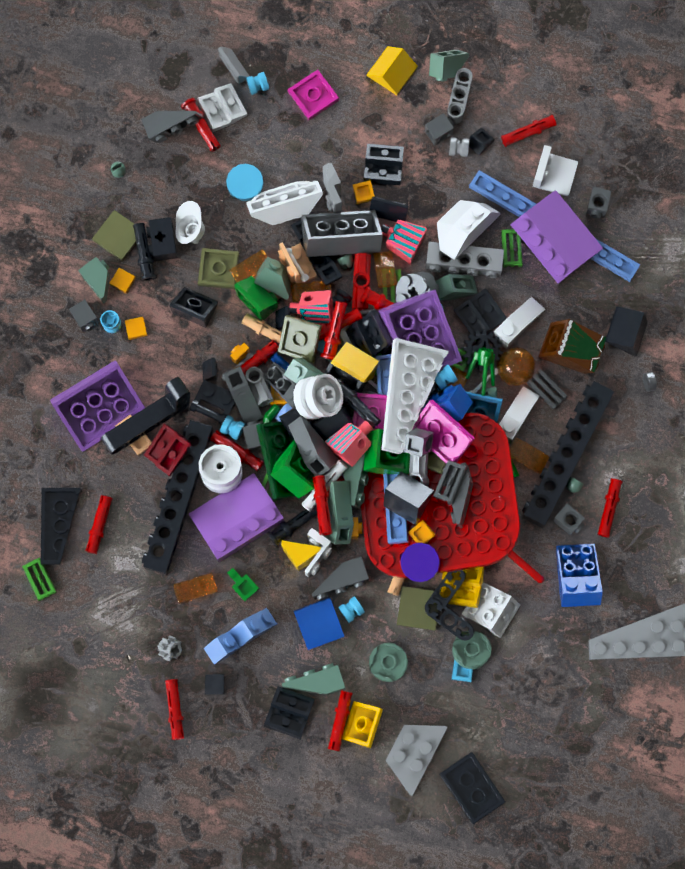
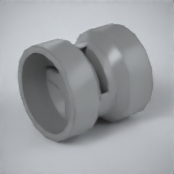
[449,137,469,157]

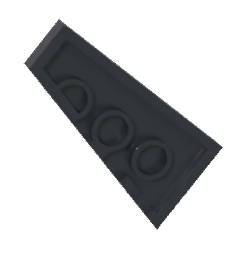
[40,488,80,565]

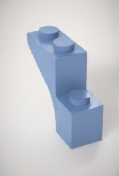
[204,608,277,665]

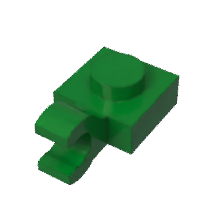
[227,568,259,602]

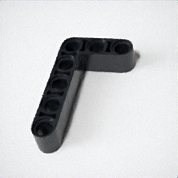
[101,377,191,455]

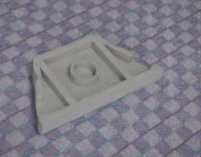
[385,725,447,796]

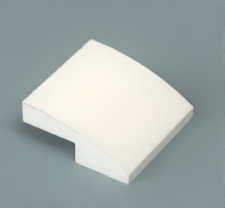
[196,83,247,132]

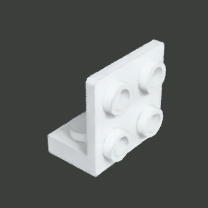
[532,145,578,196]
[305,528,332,577]
[462,582,520,638]

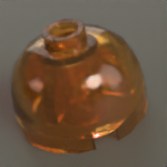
[497,347,535,386]

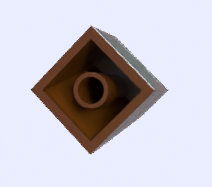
[538,319,606,374]

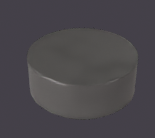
[643,372,657,392]

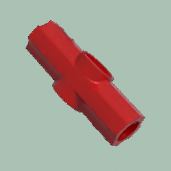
[352,253,371,311]

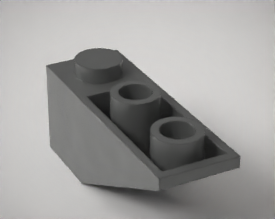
[141,111,204,143]
[263,362,297,410]
[222,366,263,424]
[288,416,339,476]
[441,462,473,528]
[312,556,369,600]

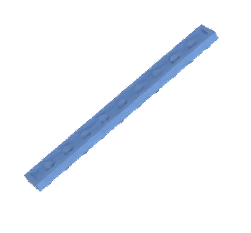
[469,170,640,282]
[376,354,409,544]

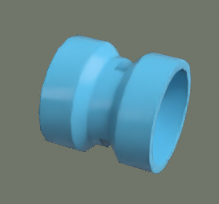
[246,72,269,95]
[100,310,122,333]
[435,364,458,390]
[220,415,246,440]
[338,596,365,623]

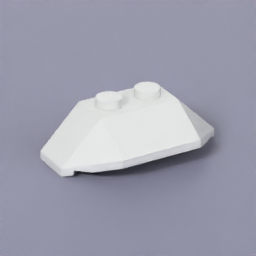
[246,181,323,225]
[437,200,500,260]

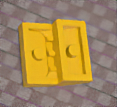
[440,566,484,608]

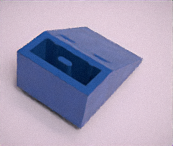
[419,384,473,422]
[556,544,603,607]

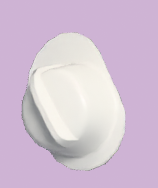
[176,201,205,244]

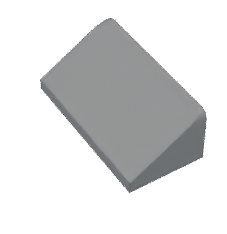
[218,47,249,84]

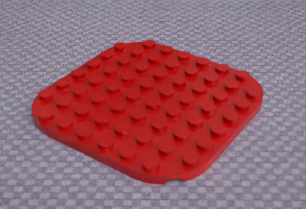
[361,413,520,578]

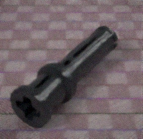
[133,223,157,281]
[338,378,381,429]
[267,505,317,547]

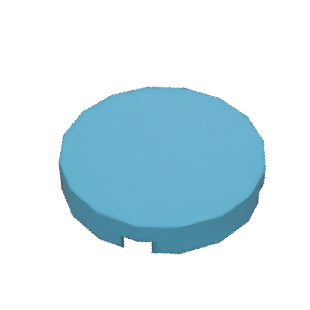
[226,164,264,201]

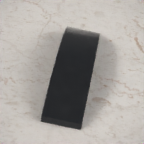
[291,219,343,286]

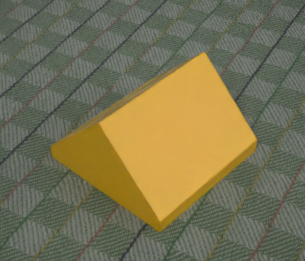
[367,46,418,95]
[331,342,379,383]
[281,541,321,572]
[342,701,383,748]

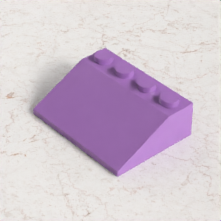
[511,190,603,284]
[378,290,462,370]
[50,360,145,452]
[189,473,284,562]

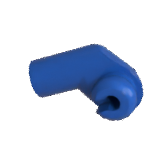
[270,353,290,370]

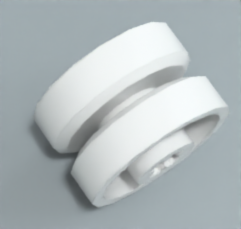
[294,374,343,420]
[199,445,243,494]

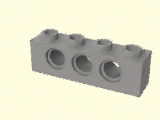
[426,242,504,278]

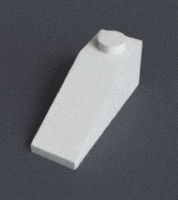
[493,297,545,349]
[499,386,539,444]

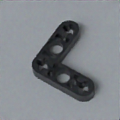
[424,570,475,641]

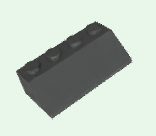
[301,210,383,257]

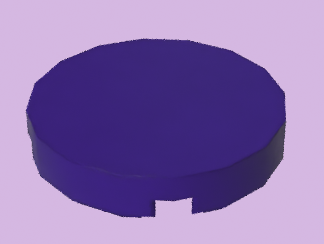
[400,542,440,582]

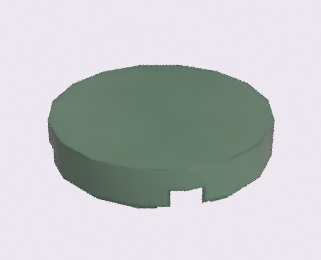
[452,630,492,670]
[369,643,408,682]

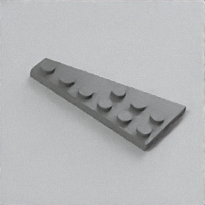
[588,603,685,660]

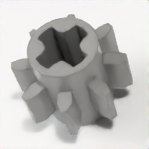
[158,635,182,661]

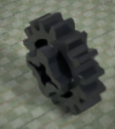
[461,330,503,371]

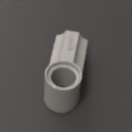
[245,367,273,407]
[409,453,429,486]

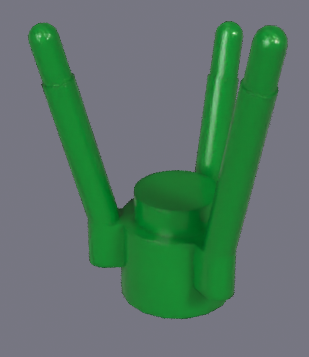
[465,348,495,396]

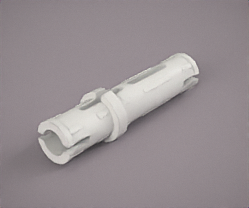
[302,460,348,512]

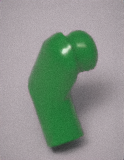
[263,404,281,423]

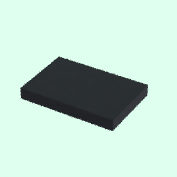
[439,752,506,825]

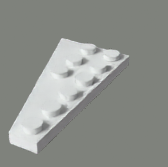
[382,338,449,454]

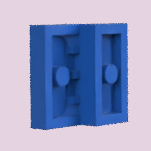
[294,597,345,650]

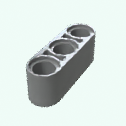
[447,68,473,124]

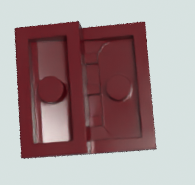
[144,423,191,476]

